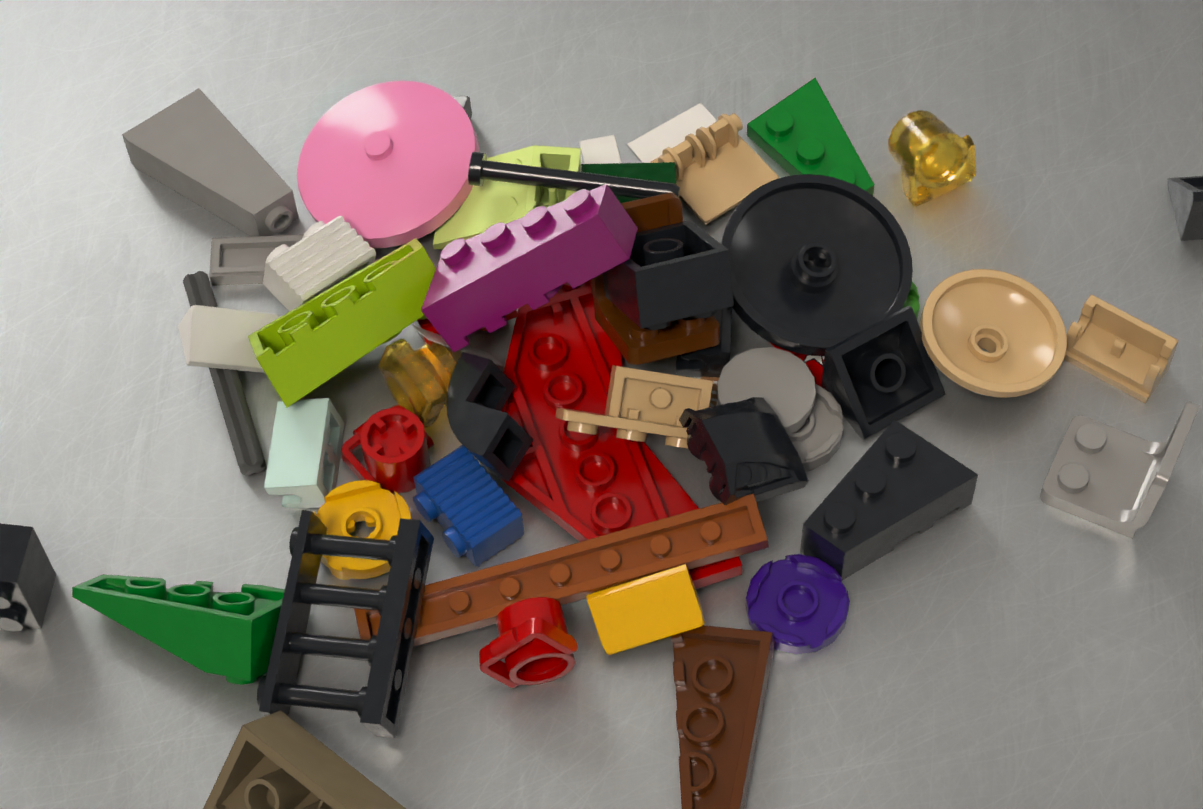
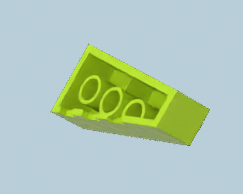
[248,238,436,408]

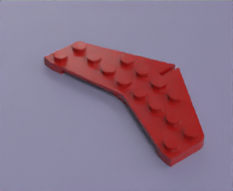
[498,280,742,589]

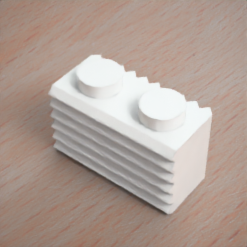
[263,216,376,312]

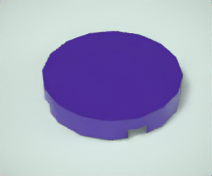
[745,554,850,655]

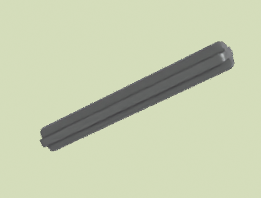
[183,271,266,476]

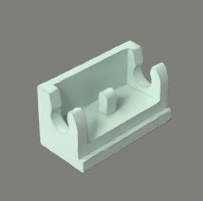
[264,398,345,508]

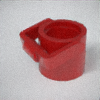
[341,405,434,494]
[479,597,578,688]

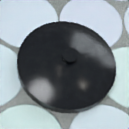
[721,174,913,356]

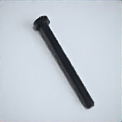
[468,152,680,199]

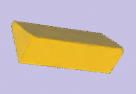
[586,564,705,655]

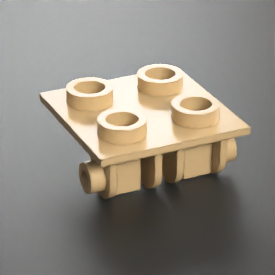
[650,113,779,225]

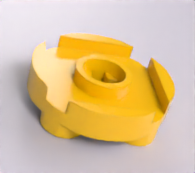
[314,480,412,580]

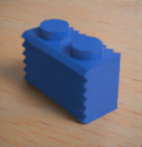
[413,445,524,567]

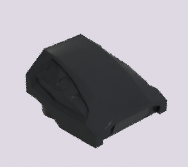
[679,397,809,505]

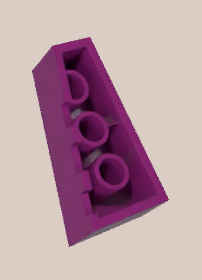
[421,184,638,352]

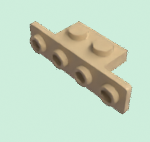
[555,365,713,449]

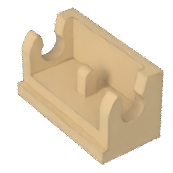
[1064,294,1179,404]

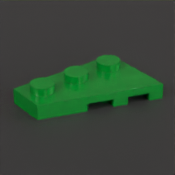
[747,78,875,196]

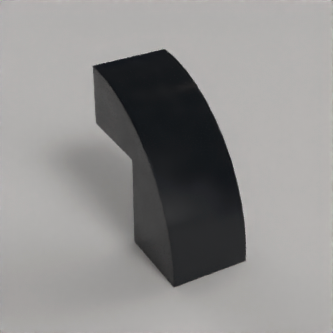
[446,352,534,482]

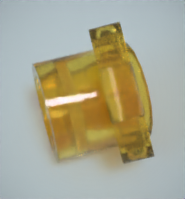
[888,110,976,206]
[378,339,456,428]

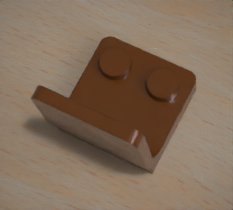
[591,192,720,365]

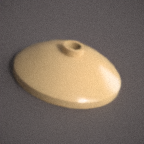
[920,269,1067,398]

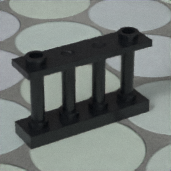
[257,510,434,738]

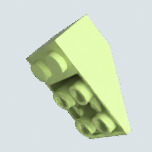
[433,145,582,250]

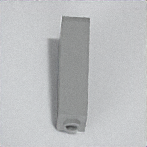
[122,88,299,236]

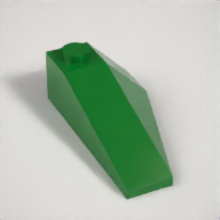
[72,574,285,685]

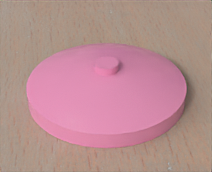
[297,81,480,248]

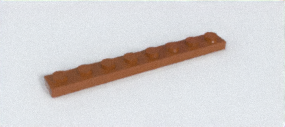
[354,493,769,647]

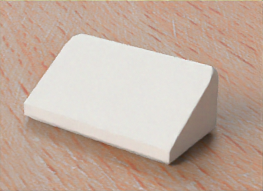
[178,305,279,373]

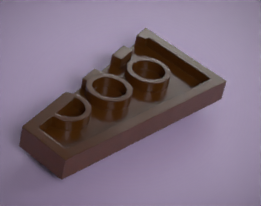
[671,625,775,809]

